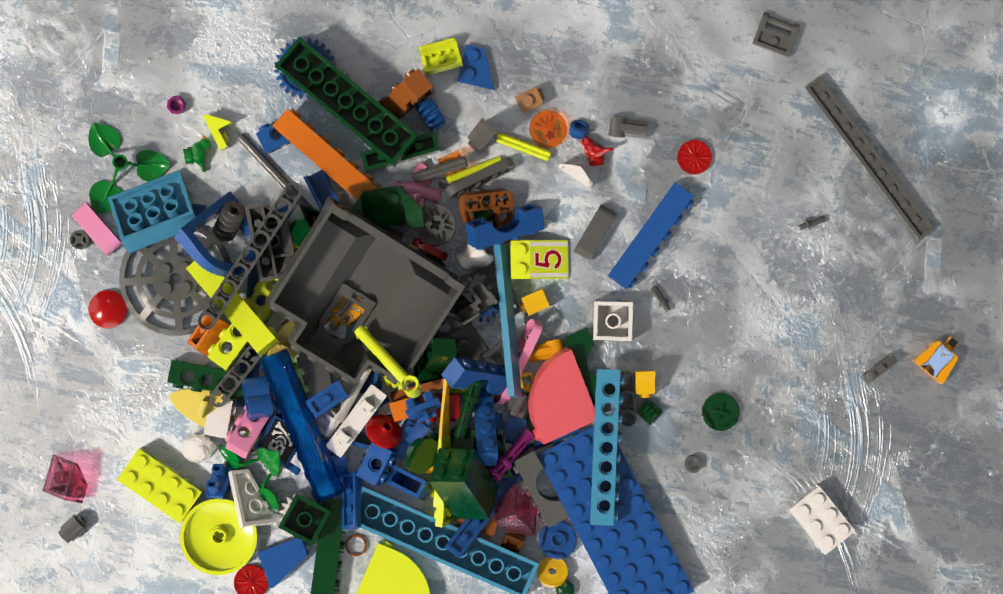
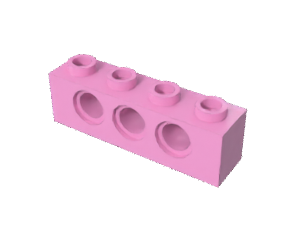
[225,383,285,459]

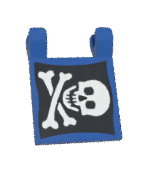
[254,415,318,475]

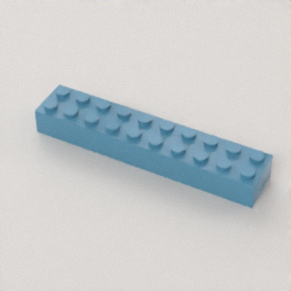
[361,485,539,594]

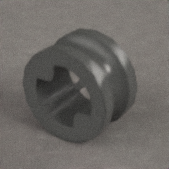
[684,455,702,473]

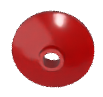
[365,415,403,449]

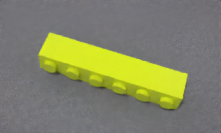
[186,261,279,357]

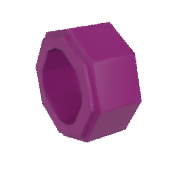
[167,96,186,115]

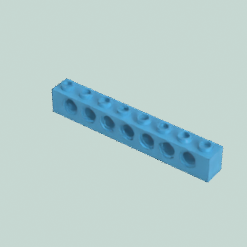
[590,369,624,526]

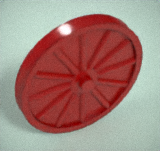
[677,140,712,174]
[234,565,268,594]

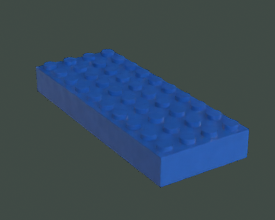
[537,422,694,594]

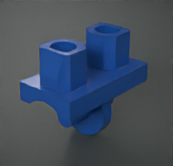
[405,391,441,425]
[205,464,233,500]

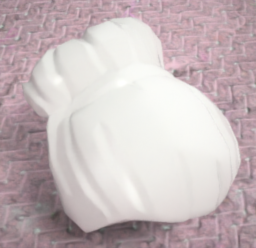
[456,242,494,271]
[182,434,217,463]

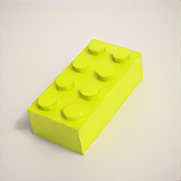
[117,447,205,524]

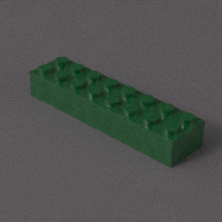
[274,37,419,168]

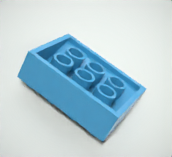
[108,170,197,253]

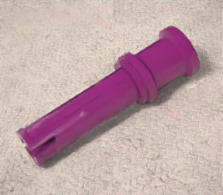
[488,429,535,482]

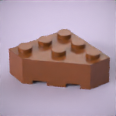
[378,68,435,120]

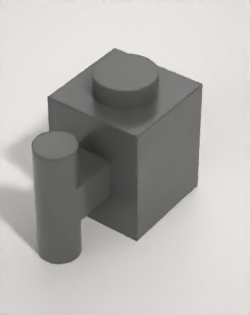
[504,389,529,419]

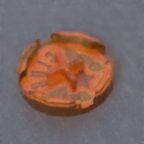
[529,110,567,149]

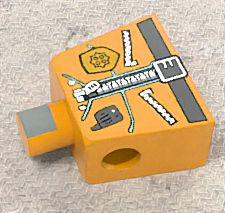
[326,293,364,332]

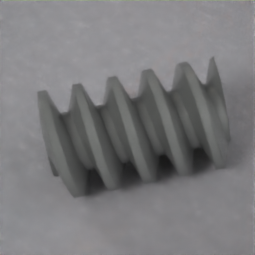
[212,201,246,242]

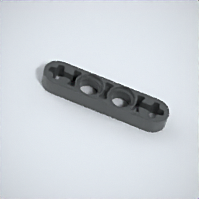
[445,157,515,199]
[209,345,263,407]

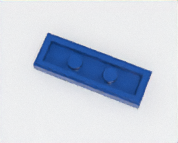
[342,471,361,531]

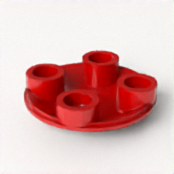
[88,290,127,328]

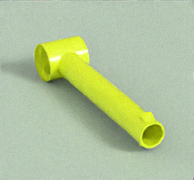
[354,325,422,398]

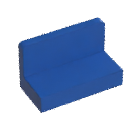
[303,170,341,211]
[306,380,349,418]

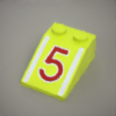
[510,240,568,279]

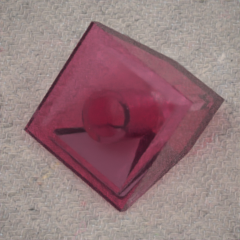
[43,454,88,503]
[494,484,537,536]

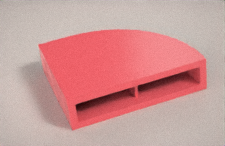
[528,347,595,444]

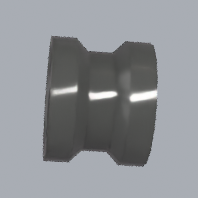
[70,230,91,249]

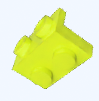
[419,38,463,76]

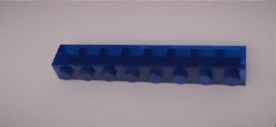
[259,348,345,503]

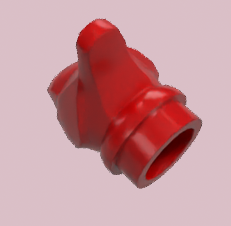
[579,136,614,166]

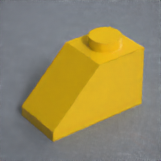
[634,370,655,398]

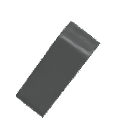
[573,204,617,261]
[619,371,637,427]

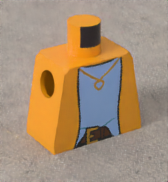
[912,336,959,384]

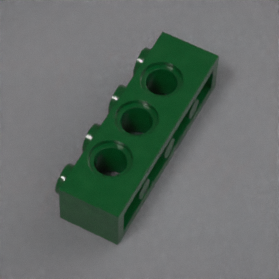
[167,360,249,400]

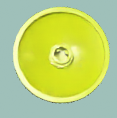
[180,498,257,575]

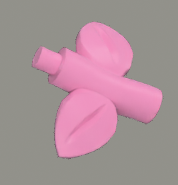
[395,162,442,210]

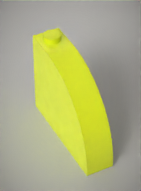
[357,540,431,594]

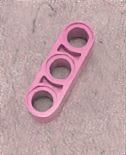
[71,202,122,256]

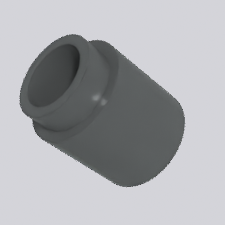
[58,515,87,543]

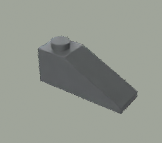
[467,118,497,151]

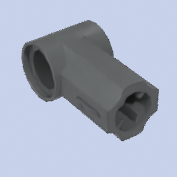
[608,116,647,139]

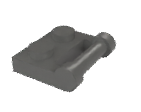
[752,12,800,57]

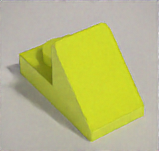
[203,114,234,151]

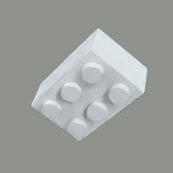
[787,484,855,555]

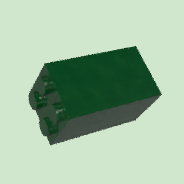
[429,448,499,519]

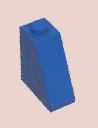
[257,537,310,589]

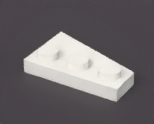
[228,469,278,528]

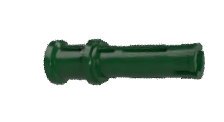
[454,381,484,439]

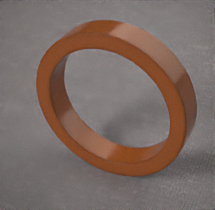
[345,534,367,556]

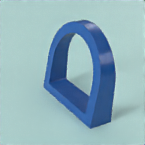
[174,191,255,277]

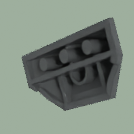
[245,202,295,282]

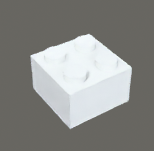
[593,301,633,341]

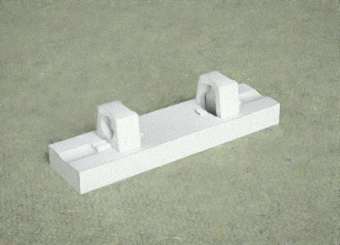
[326,384,387,458]

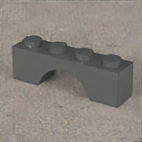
[512,447,569,528]

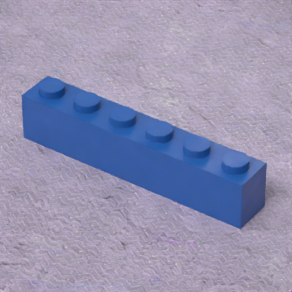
[607,182,694,290]

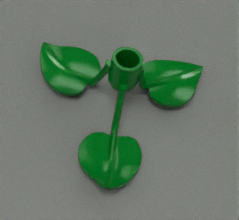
[88,122,170,213]
[218,444,281,514]

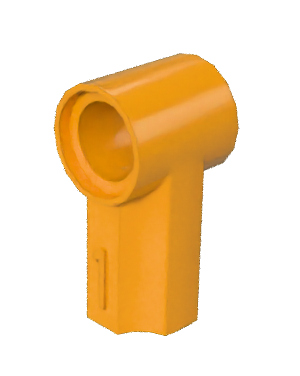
[529,338,564,363]

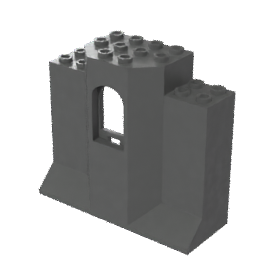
[267,196,465,384]

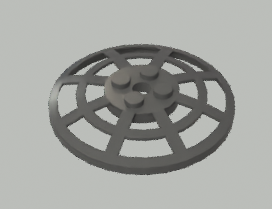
[119,227,233,336]

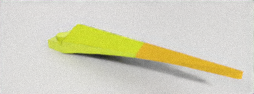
[433,379,455,528]

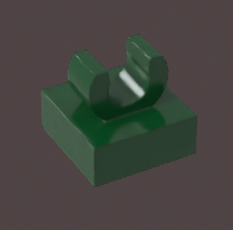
[636,398,663,425]

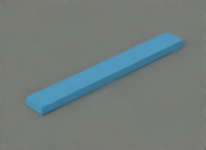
[494,244,522,398]

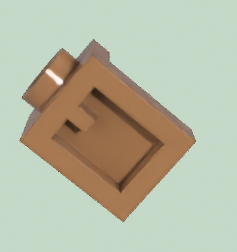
[515,86,546,114]

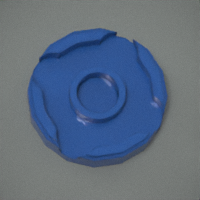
[539,521,577,560]

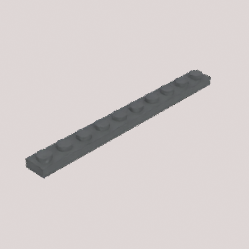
[804,76,935,241]

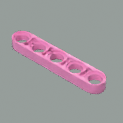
[493,319,543,406]

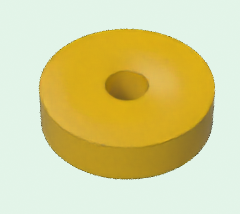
[537,557,568,588]

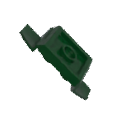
[351,185,425,228]

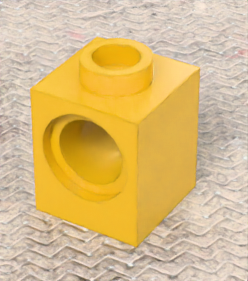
[519,289,550,316]

